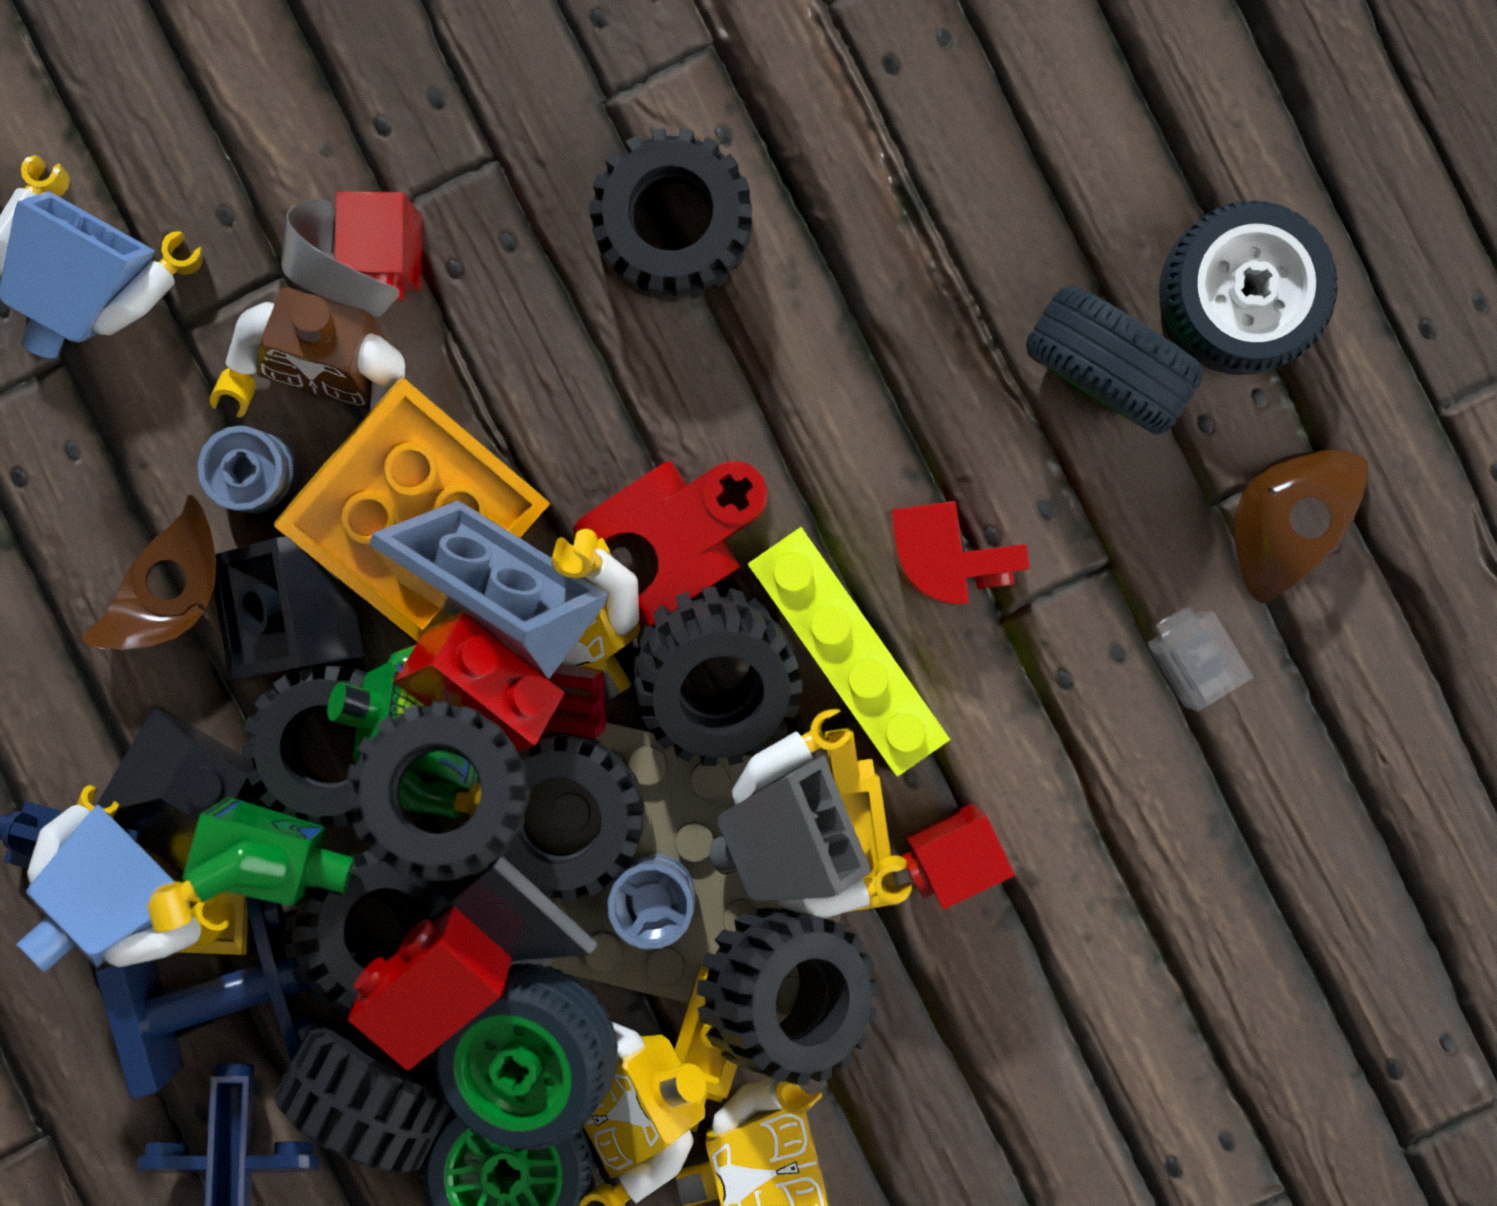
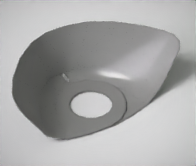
[281,199,399,317]

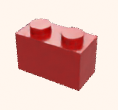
[335,191,423,302]
[394,612,564,752]
[901,803,1016,910]
[348,906,512,1071]

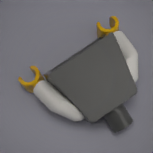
[710,709,912,919]

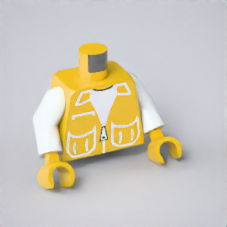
[436,529,641,702]
[579,1021,707,1206]
[676,1078,830,1206]

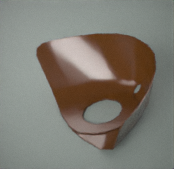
[1234,450,1368,603]
[82,495,216,650]

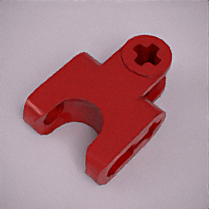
[573,460,768,628]

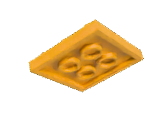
[274,375,550,642]

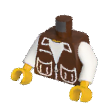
[209,287,405,418]

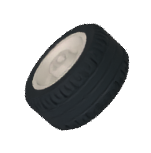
[1159,200,1338,375]

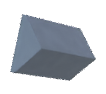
[369,500,608,679]

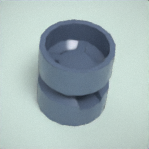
[197,426,301,514]
[608,853,696,949]

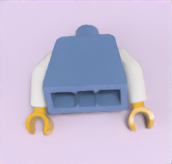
[0,155,204,358]
[16,785,229,973]

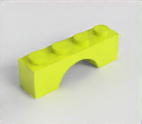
[748,527,950,777]

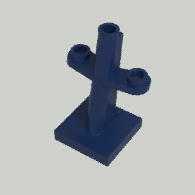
[95,896,376,1099]
[137,1063,319,1206]

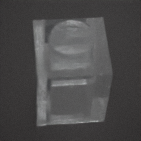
[1146,607,1254,711]

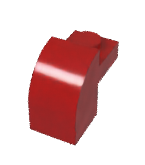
[887,501,1030,604]

